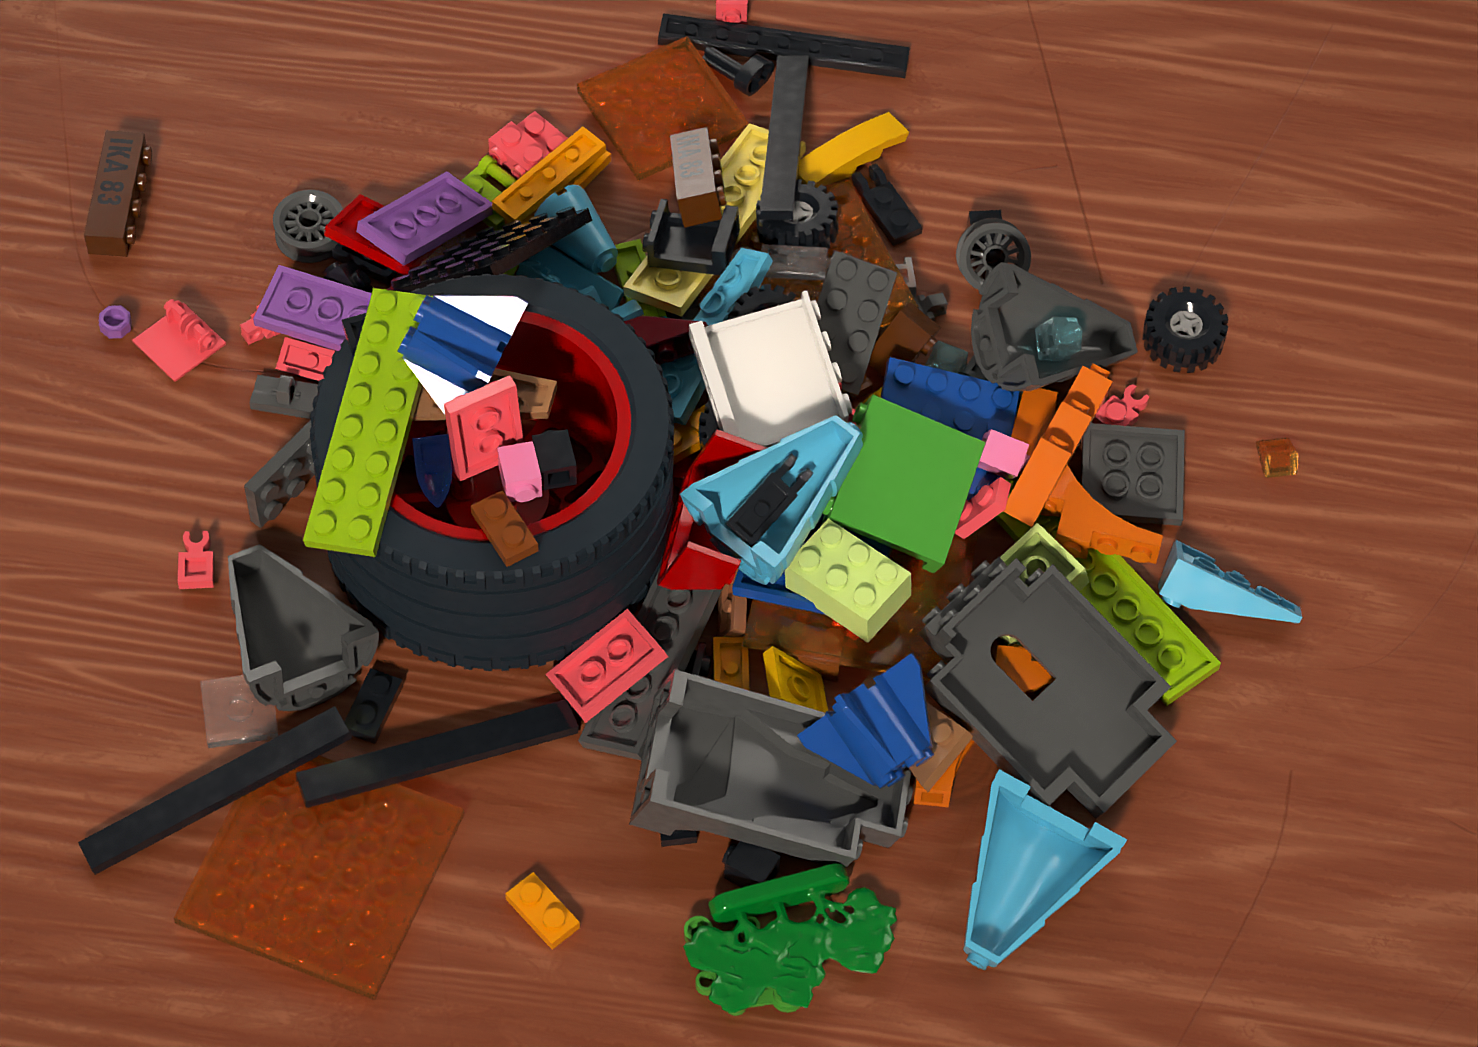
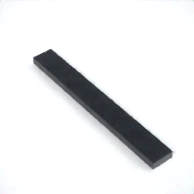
[658,13,910,78]
[760,55,809,220]
[296,699,579,808]
[78,706,352,875]

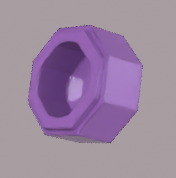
[99,305,132,339]

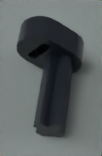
[701,47,774,96]

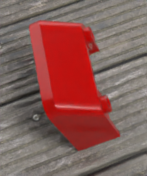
[657,429,767,590]

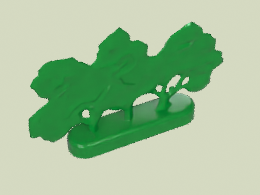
[683,864,897,1013]

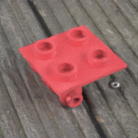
[132,299,226,382]

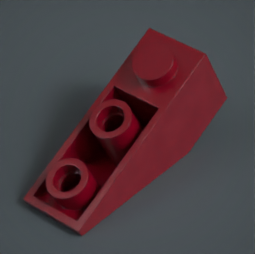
[624,315,708,365]

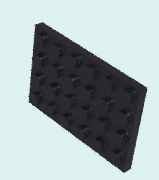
[386,206,593,293]

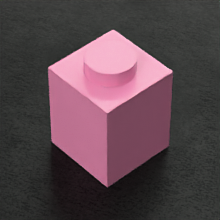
[977,429,1030,480]
[497,441,542,502]

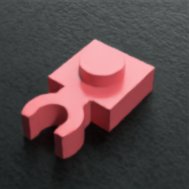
[1092,384,1149,426]
[178,531,214,589]

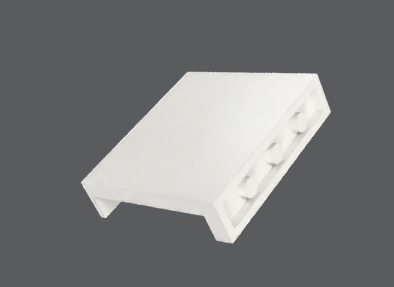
[689,291,852,448]

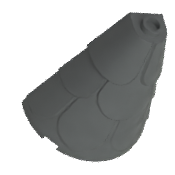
[971,262,1138,391]
[228,544,379,711]

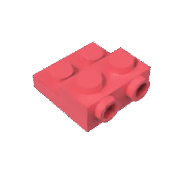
[488,111,568,180]

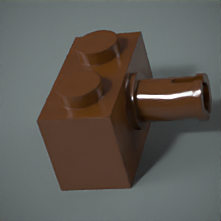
[868,302,941,377]

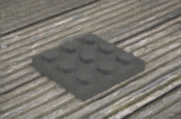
[1081,423,1185,526]

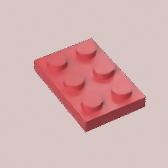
[444,375,524,482]
[546,609,668,723]

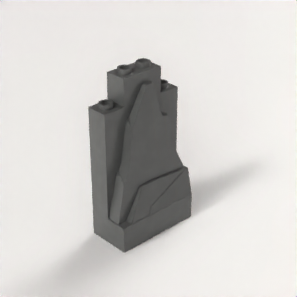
[629,669,913,868]

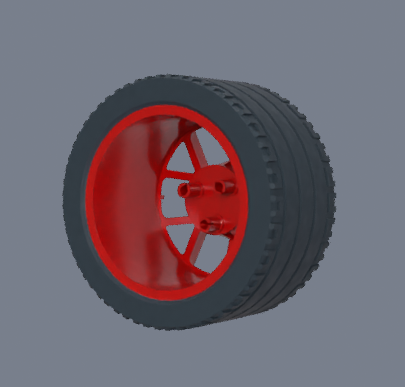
[310,274,674,671]

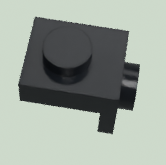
[322,261,373,293]

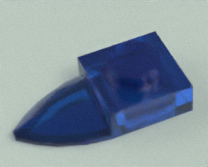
[412,434,454,508]

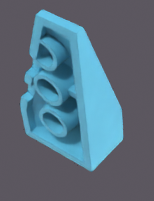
[1158,540,1303,623]

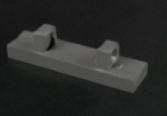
[250,375,318,419]

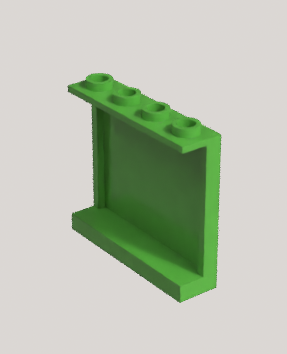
[821,395,986,573]

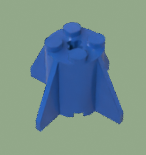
[397,295,528,414]
[797,653,934,789]

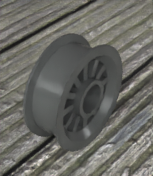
[273,190,343,263]
[956,218,1031,290]

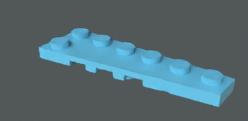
[660,248,773,425]

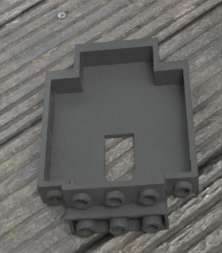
[919,557,1177,819]

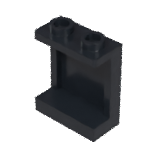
[642,199,740,276]

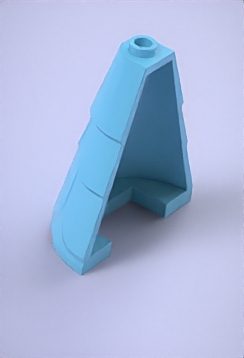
[680,415,863,585]
[963,769,1127,970]

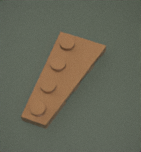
[413,368,558,421]
[861,666,973,792]

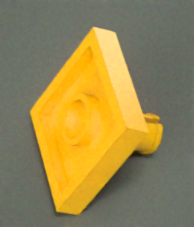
[763,646,828,713]

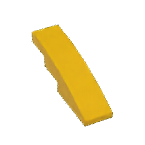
[798,112,909,188]

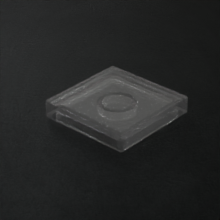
[200,675,279,749]

